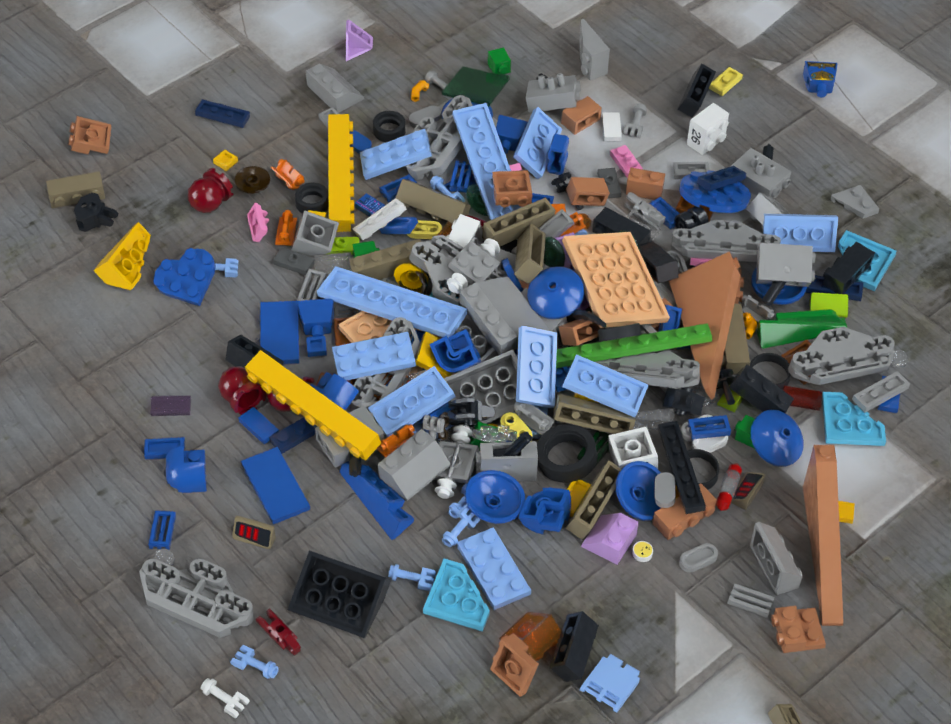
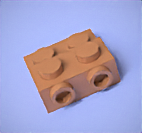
[68,116,111,154]
[492,170,532,207]
[771,606,826,653]
[490,633,539,697]

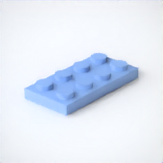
[513,107,562,179]
[359,129,432,180]
[763,214,838,252]
[516,326,557,408]
[332,332,416,381]
[562,354,648,417]
[368,366,456,437]
[457,527,531,610]

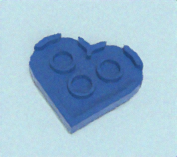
[153,248,216,306]

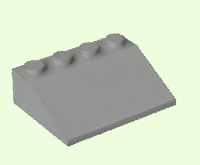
[460,276,549,355]
[444,349,520,430]

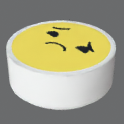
[632,541,653,562]

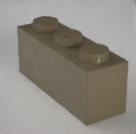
[46,171,105,208]

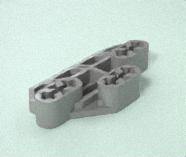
[406,95,473,180]
[671,220,781,262]
[409,235,506,307]
[349,317,420,411]
[788,327,895,385]
[596,349,700,388]
[139,559,254,638]

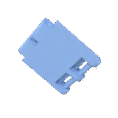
[580,654,640,713]

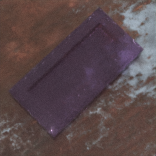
[150,395,191,416]

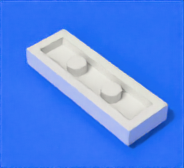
[353,198,407,240]

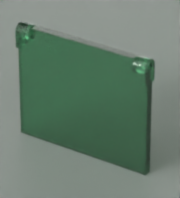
[442,66,510,107]

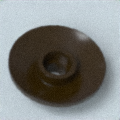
[234,166,270,194]

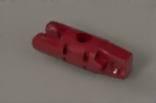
[256,608,301,656]

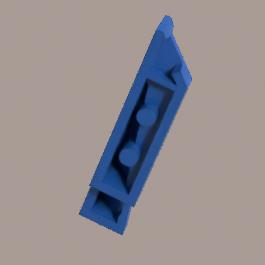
[340,461,414,540]

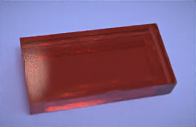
[783,386,822,411]

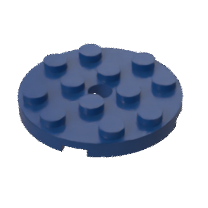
[679,170,751,213]

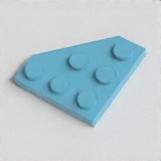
[838,230,897,291]
[822,392,886,446]
[423,558,490,632]

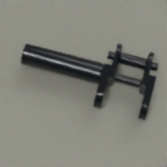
[551,172,584,210]
[716,368,735,405]

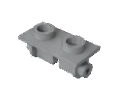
[741,295,776,323]
[514,402,555,435]

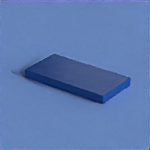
[260,301,299,364]
[241,447,310,525]

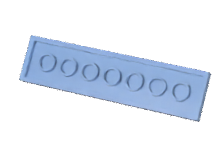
[452,103,522,220]
[317,266,468,337]

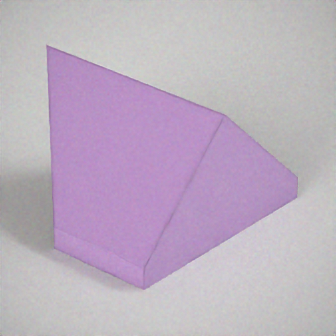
[346,19,373,61]

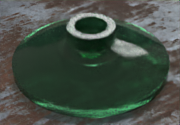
[466,184,488,216]
[544,237,565,268]

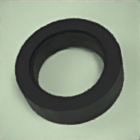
[537,424,597,483]

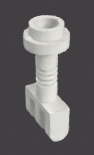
[200,678,250,718]

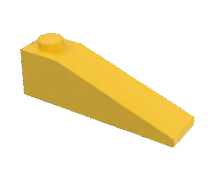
[93,222,151,290]

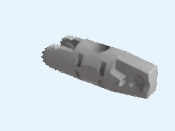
[625,192,666,227]

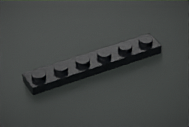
[658,421,706,514]

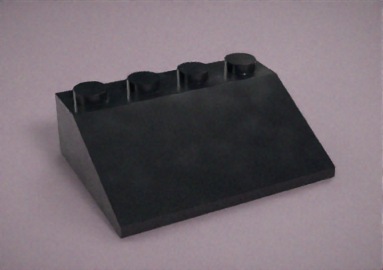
[287,550,391,638]

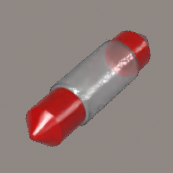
[716,463,742,511]

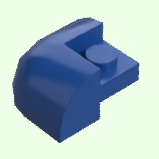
[430,329,481,373]
[310,372,359,410]
[166,446,207,493]
[519,488,571,534]

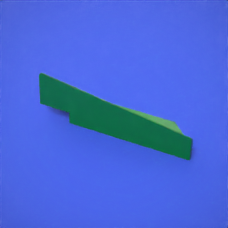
[757,309,847,349]

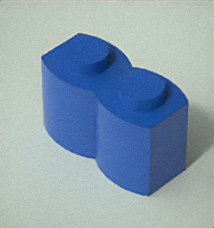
[547,134,569,175]

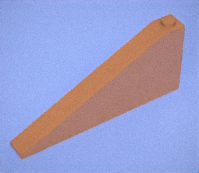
[669,252,741,400]
[803,445,843,626]

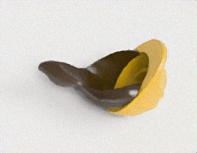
[394,264,429,295]

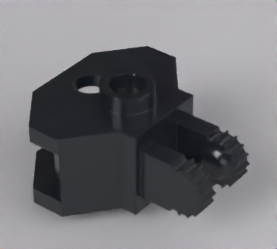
[74,193,119,232]
[663,387,705,417]
[448,397,495,427]

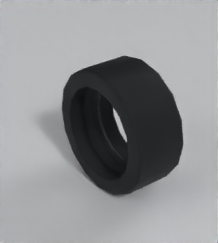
[373,111,406,143]
[295,182,329,214]

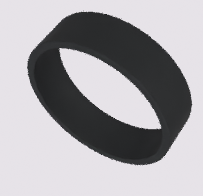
[598,323,641,342]
[750,353,791,390]
[687,449,720,490]

